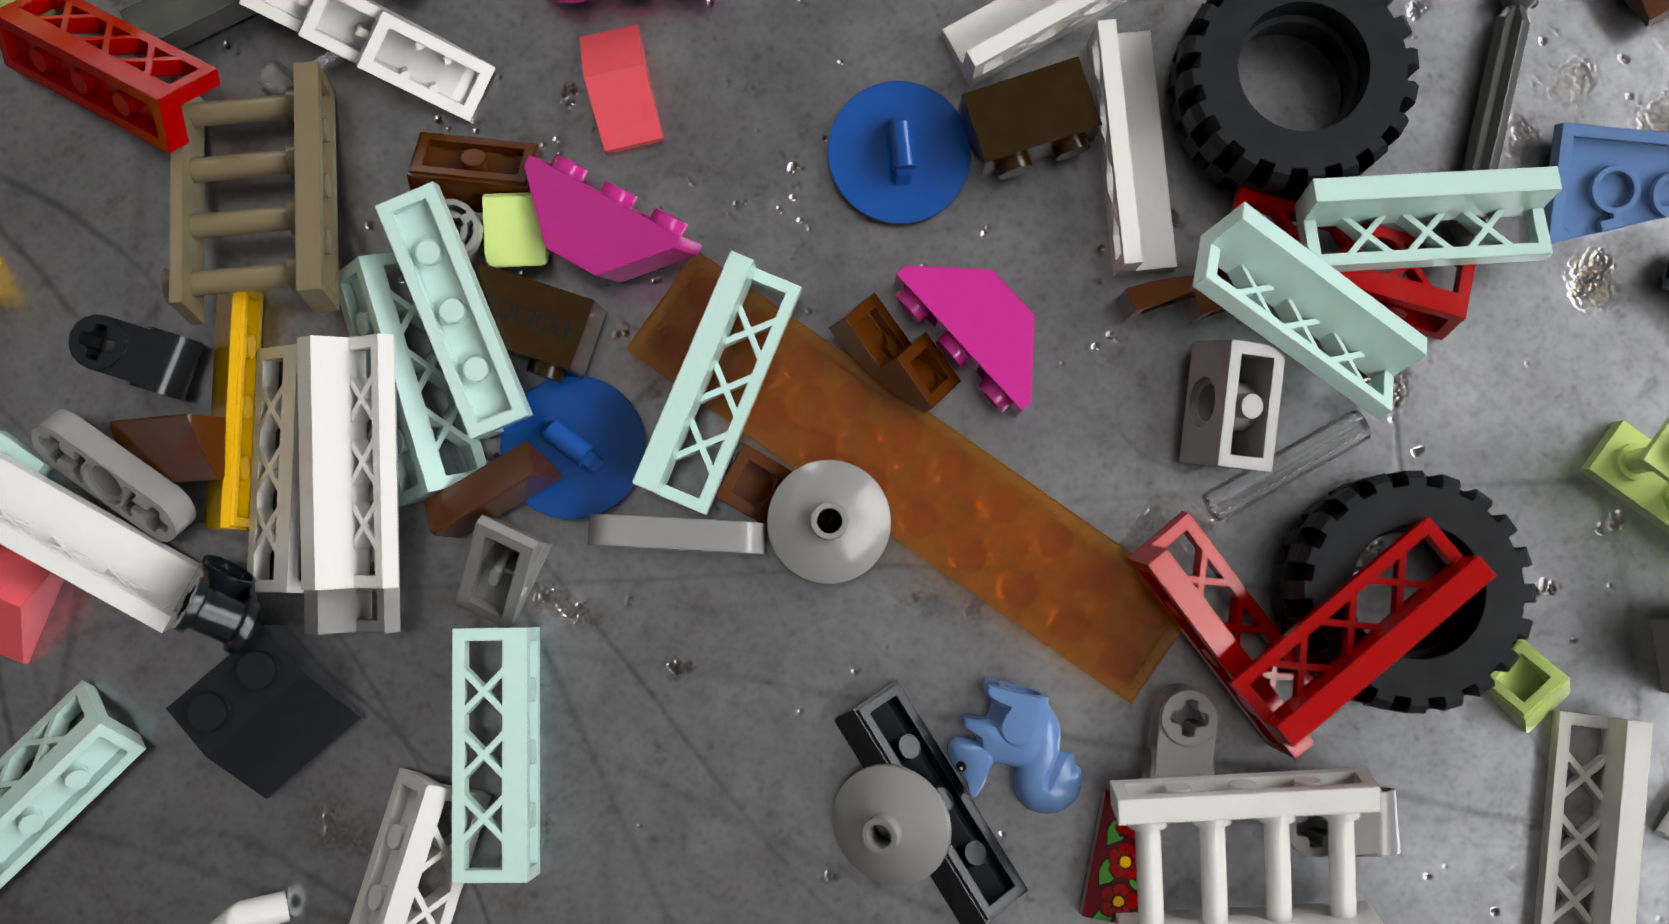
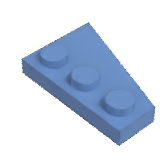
[1544,122,1669,244]

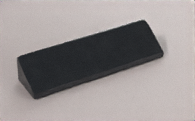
[835,680,1028,924]

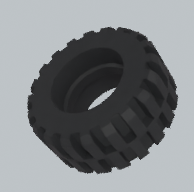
[1168,0,1420,200]
[1274,470,1536,714]

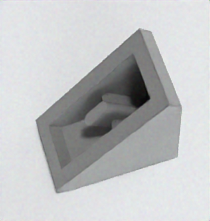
[455,515,553,628]

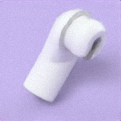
[208,890,290,924]

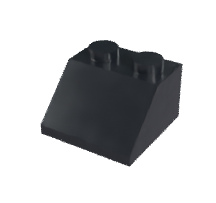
[166,624,364,799]

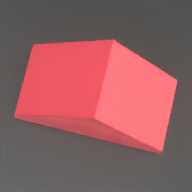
[579,24,664,154]
[0,544,65,664]

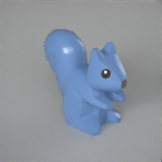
[947,677,1082,814]

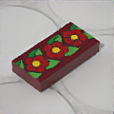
[1079,791,1162,923]

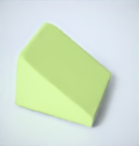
[482,192,550,268]
[1487,639,1570,733]

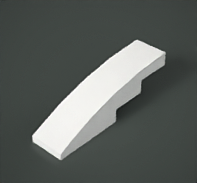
[239,0,495,122]

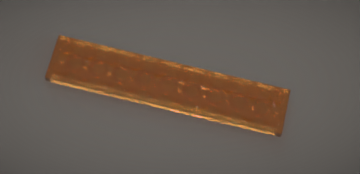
[626,252,1181,704]

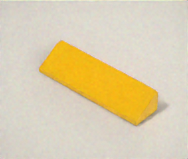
[205,290,264,531]

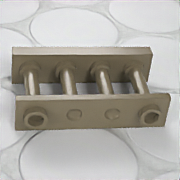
[161,61,339,325]

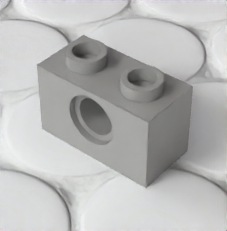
[1179,339,1286,472]

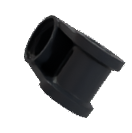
[68,314,203,401]
[172,554,260,655]

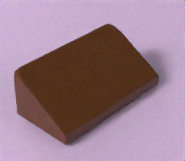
[407,132,540,213]
[110,414,226,483]
[424,441,562,538]

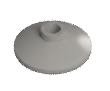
[767,460,891,584]
[832,764,952,886]

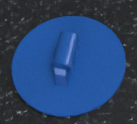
[828,81,971,224]
[500,376,646,520]

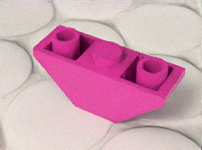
[524,154,702,283]
[894,265,1035,416]

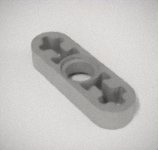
[31,409,196,542]
[587,514,767,555]

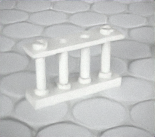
[1110,767,1383,924]

